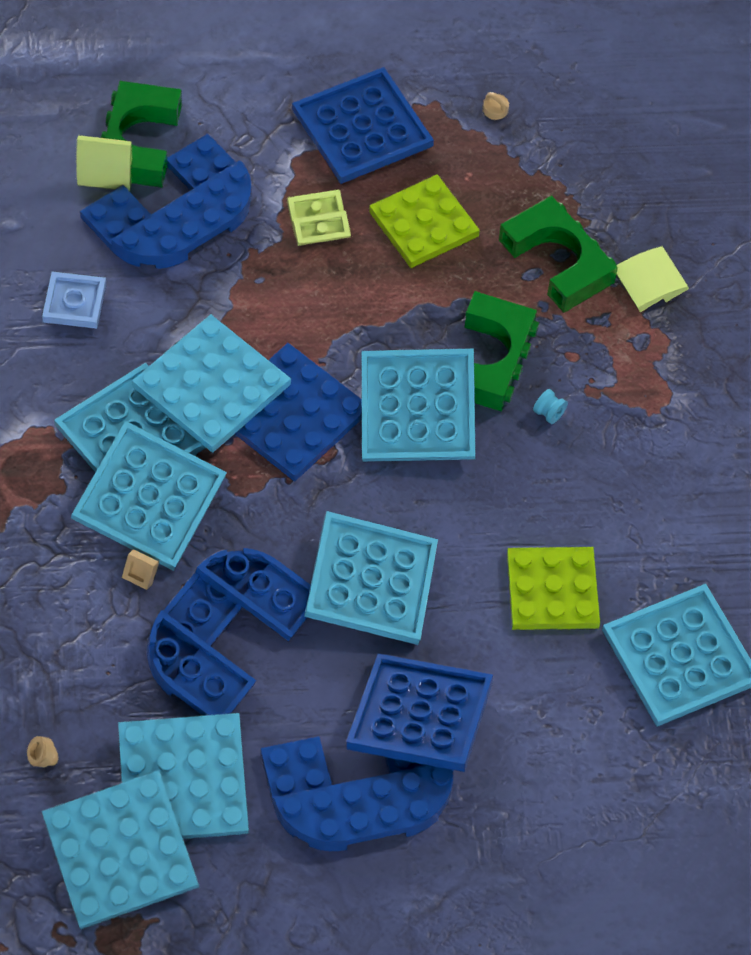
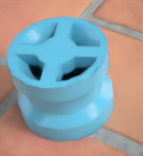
[533,389,568,424]

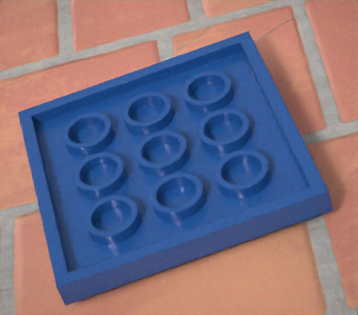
[292,67,434,184]
[235,343,362,482]
[346,654,493,772]

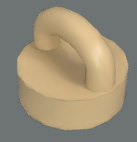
[483,92,509,120]
[27,736,58,767]

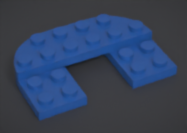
[80,133,251,269]
[147,548,311,716]
[261,736,453,851]

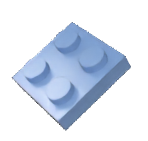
[42,272,106,329]

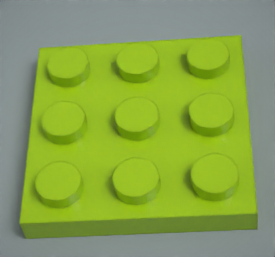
[369,174,480,268]
[507,547,600,630]

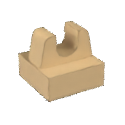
[122,549,159,590]

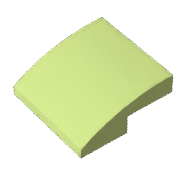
[76,135,132,191]
[287,190,351,245]
[617,246,689,312]

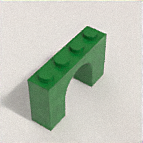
[101,81,182,188]
[499,195,618,313]
[464,291,540,412]

